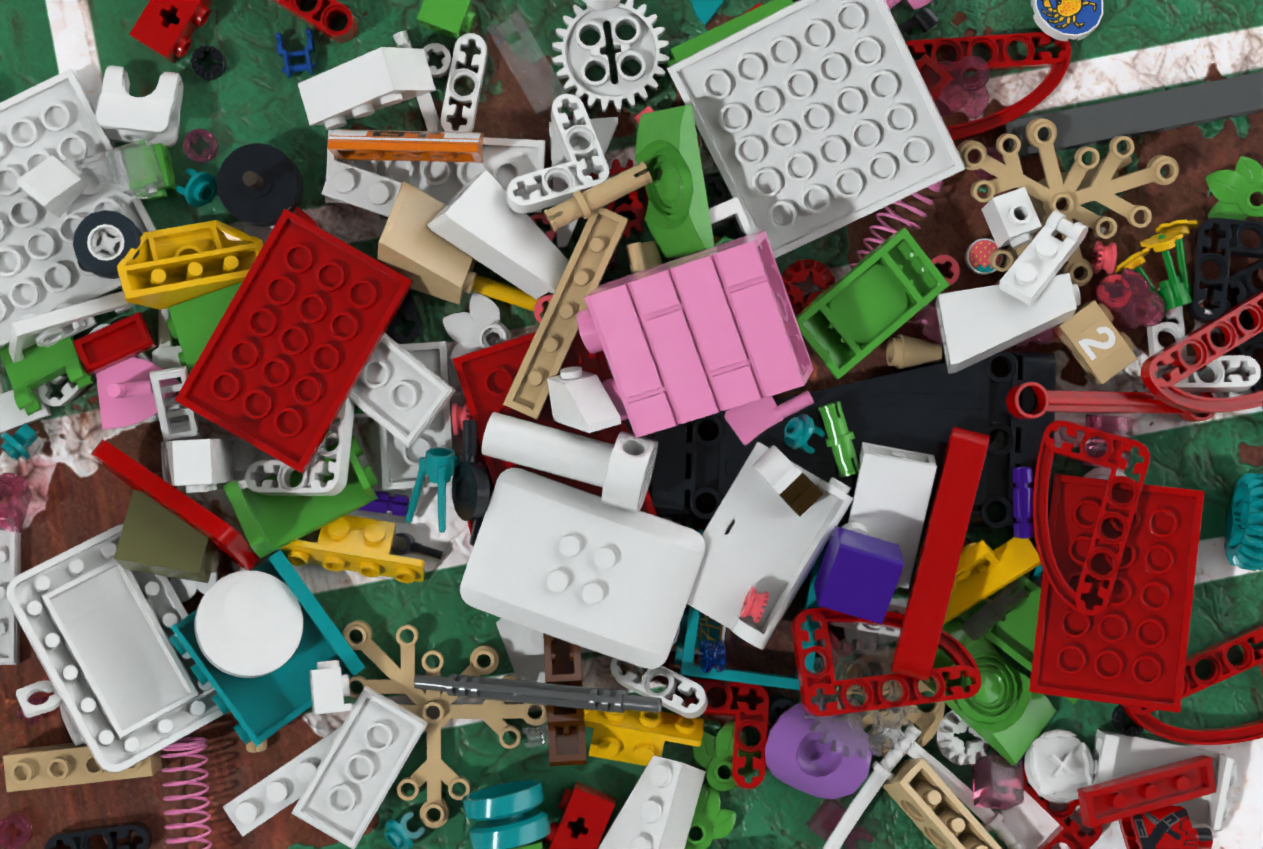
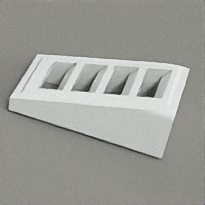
[150,366,200,442]

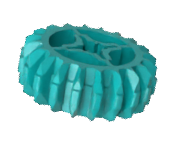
[1223,473,1263,571]

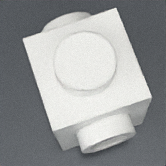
[981,187,1042,249]

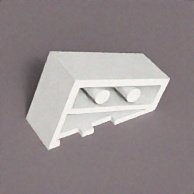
[298,47,436,130]
[161,438,234,493]
[598,755,706,849]

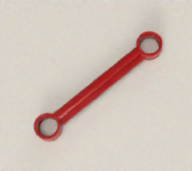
[1006,382,1217,422]

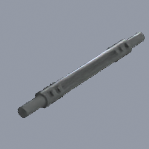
[414,674,662,713]

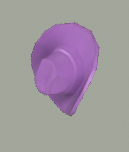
[765,702,872,800]

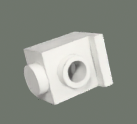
[309,660,352,715]

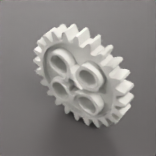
[552,0,669,112]

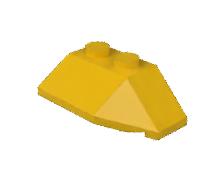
[117,220,264,310]

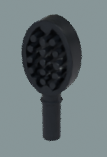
[452,420,490,521]

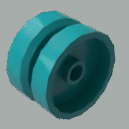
[462,779,551,849]

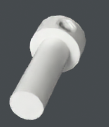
[482,412,658,512]

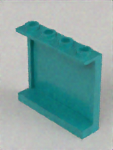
[169,550,365,747]

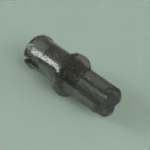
[961,580,1029,641]

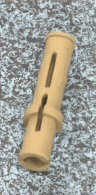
[544,161,653,232]

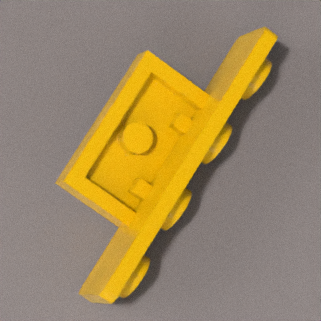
[280,515,425,583]
[943,537,1041,625]
[584,709,704,766]

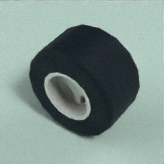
[73,210,142,279]

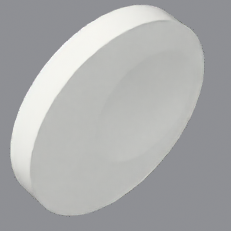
[194,570,303,678]

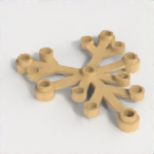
[957,118,1179,287]
[342,620,547,828]

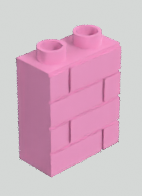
[577,229,814,438]

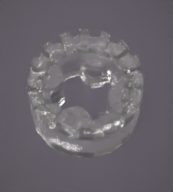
[521,722,549,747]

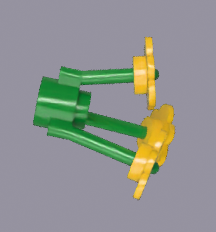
[1114,220,1198,311]

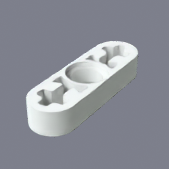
[441,33,488,132]
[610,658,708,718]

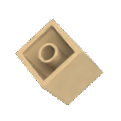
[377,182,481,305]

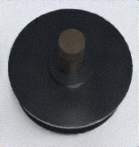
[217,143,303,227]

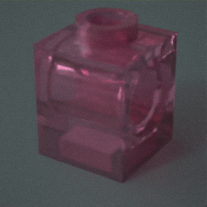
[0,473,32,533]

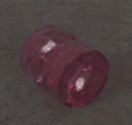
[1083,415,1133,468]

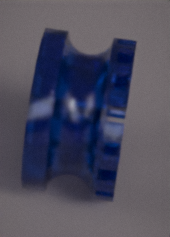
[699,639,726,673]

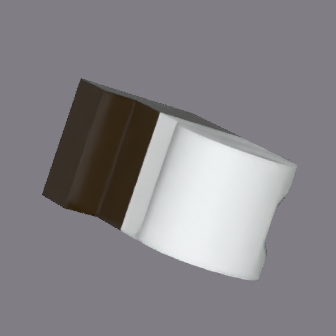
[752,445,824,517]

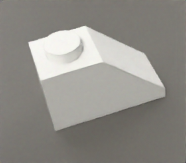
[15,155,88,218]
[547,366,621,433]

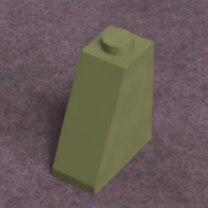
[114,490,219,583]

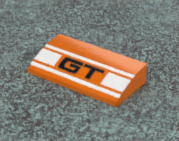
[328,129,484,163]

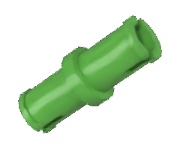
[818,400,860,477]

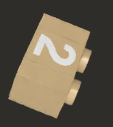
[1052,300,1138,385]

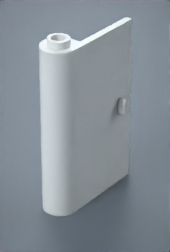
[687,441,854,650]

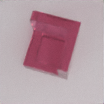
[972,755,1024,811]

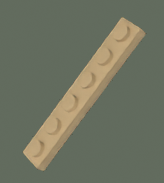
[503,207,629,420]

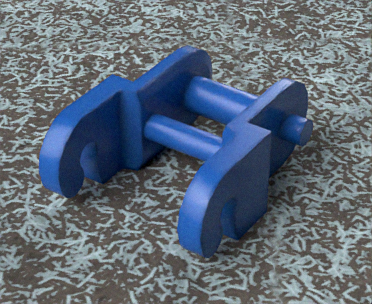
[275,28,316,78]

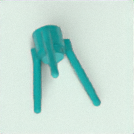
[406,447,460,533]

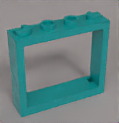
[674,529,827,690]

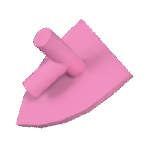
[96,357,181,430]

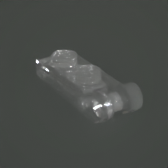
[486,10,567,115]

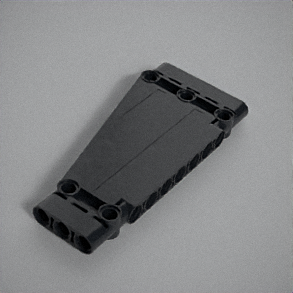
[651,350,1056,529]

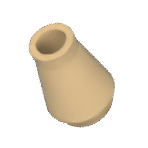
[886,334,942,370]

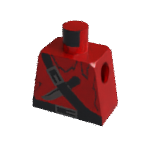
[1118,805,1213,849]

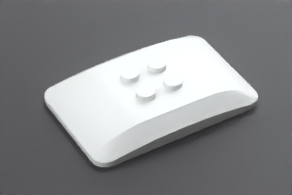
[460,468,705,669]
[6,524,223,773]

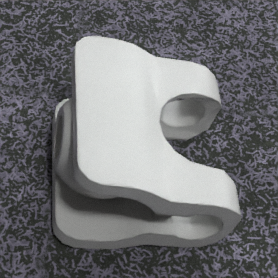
[95,65,184,148]

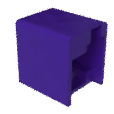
[813,526,904,624]

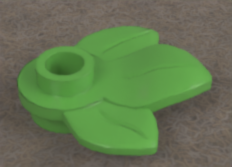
[1206,156,1263,220]
[692,720,760,792]
[684,782,736,849]

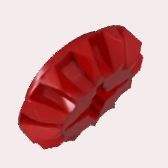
[781,259,835,315]

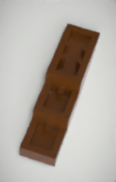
[543,633,587,766]

